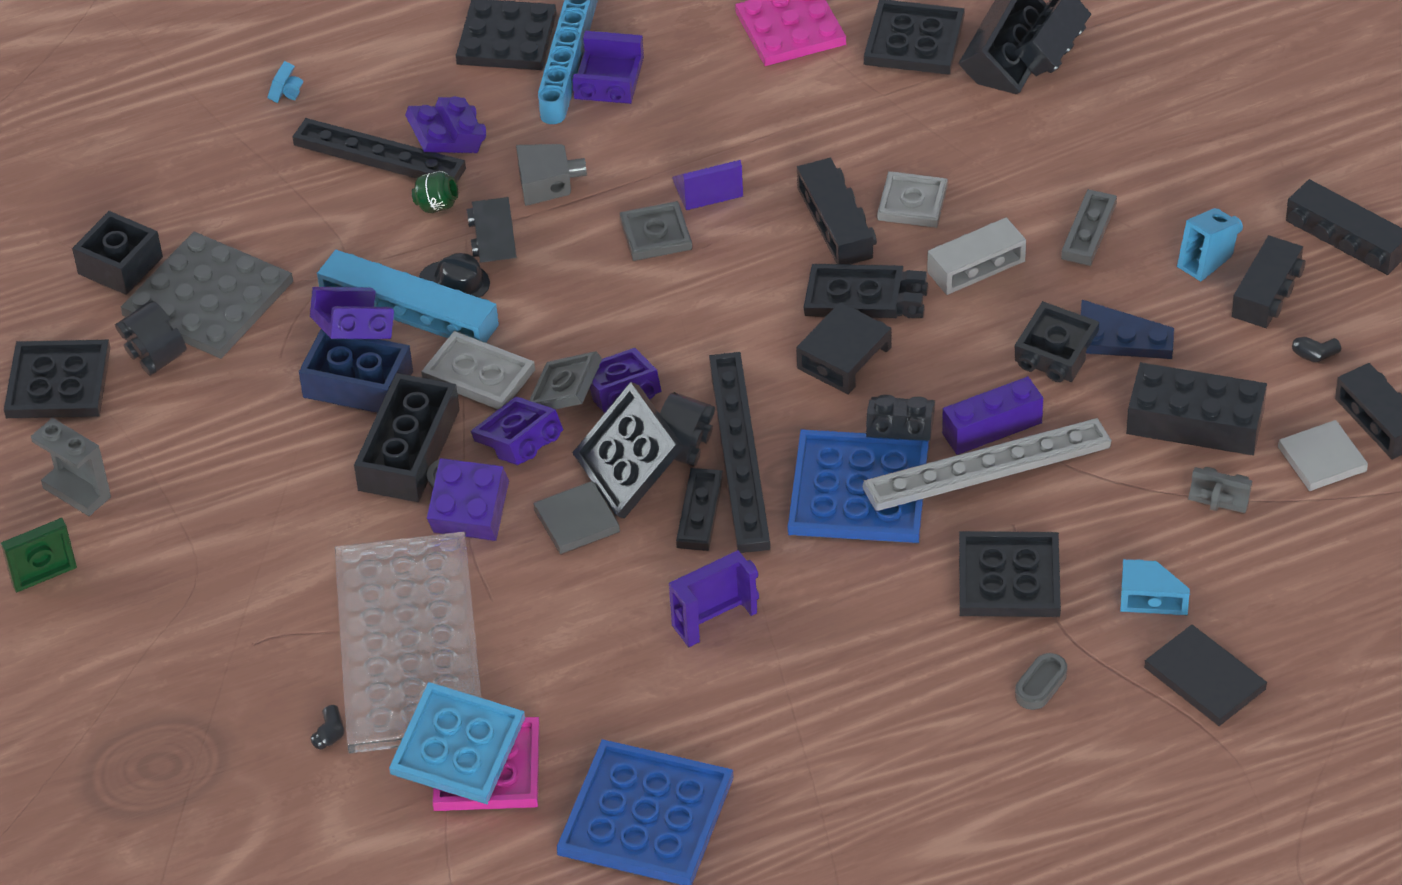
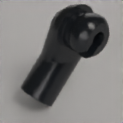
[1292,337,1342,363]
[311,705,344,750]

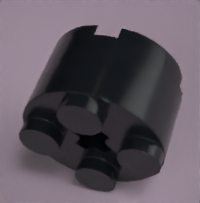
[115,301,187,376]
[660,392,715,467]

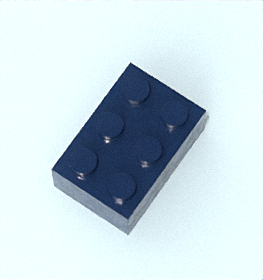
[299,329,413,413]

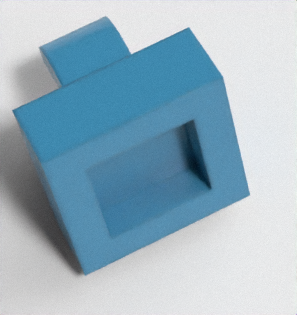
[267,61,303,103]

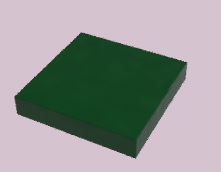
[1,518,77,593]

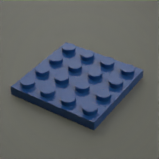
[788,429,929,543]
[557,739,734,885]

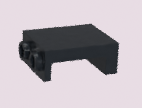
[796,302,892,395]

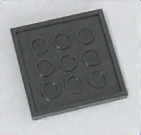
[121,231,293,359]

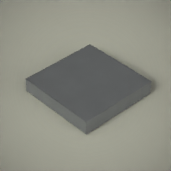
[619,201,692,261]
[529,351,602,409]
[533,481,620,554]

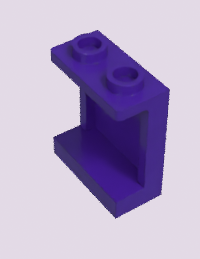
[572,31,644,104]
[310,287,394,339]
[669,550,759,648]

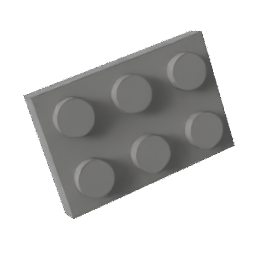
[421,331,535,410]

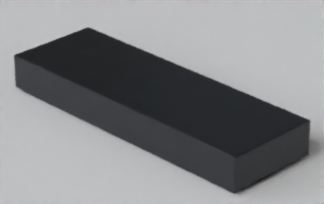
[676,468,723,551]

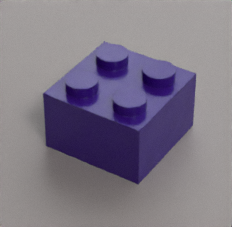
[427,458,509,541]

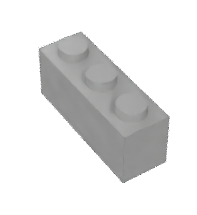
[927,217,1026,295]

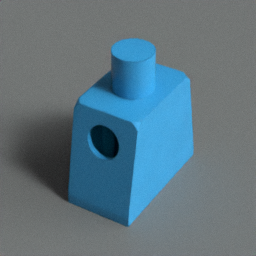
[1177,208,1243,282]

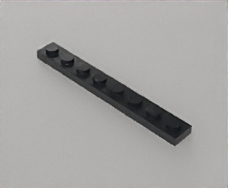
[709,352,770,553]

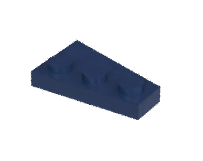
[1080,300,1174,359]

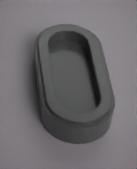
[1015,653,1067,710]

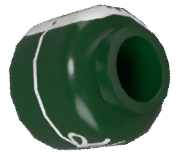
[412,171,459,213]

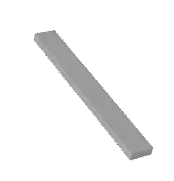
[863,418,1112,511]

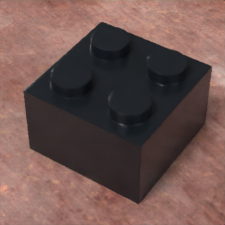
[72,211,163,295]

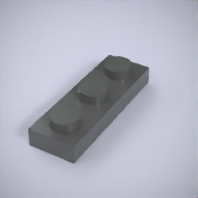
[1061,189,1117,266]

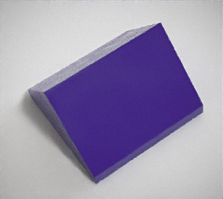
[672,160,743,210]

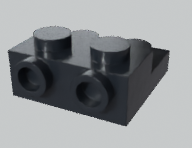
[1014,301,1099,382]
[866,395,935,441]

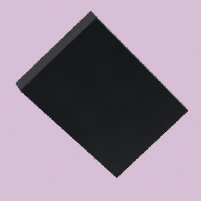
[1144,624,1267,726]

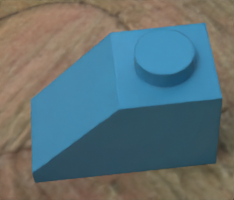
[1120,559,1190,615]

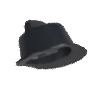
[419,253,490,298]

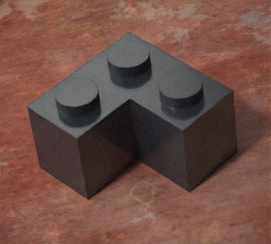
[466,197,517,263]

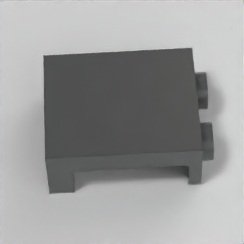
[31,418,111,516]

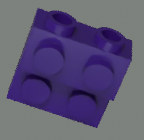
[405,96,486,153]
[589,348,662,412]
[470,396,564,465]

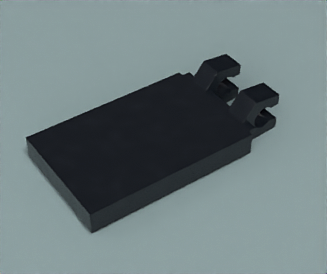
[803,264,928,318]

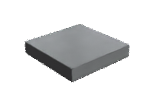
[877,171,948,228]
[1278,420,1368,491]

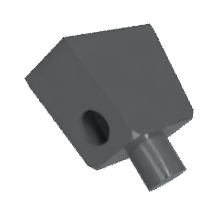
[516,144,587,206]

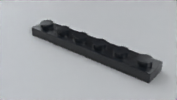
[292,118,466,183]

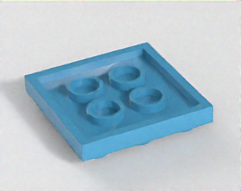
[389,682,525,804]

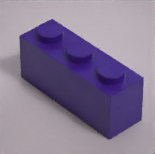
[942,376,1043,455]

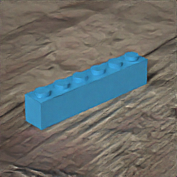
[317,249,499,343]

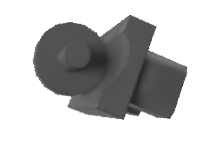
[1188,467,1252,513]

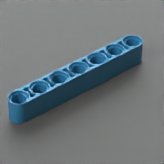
[538,0,598,124]

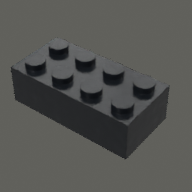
[1126,362,1267,456]
[354,373,460,502]

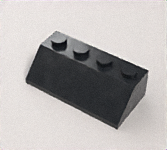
[958,0,1046,94]

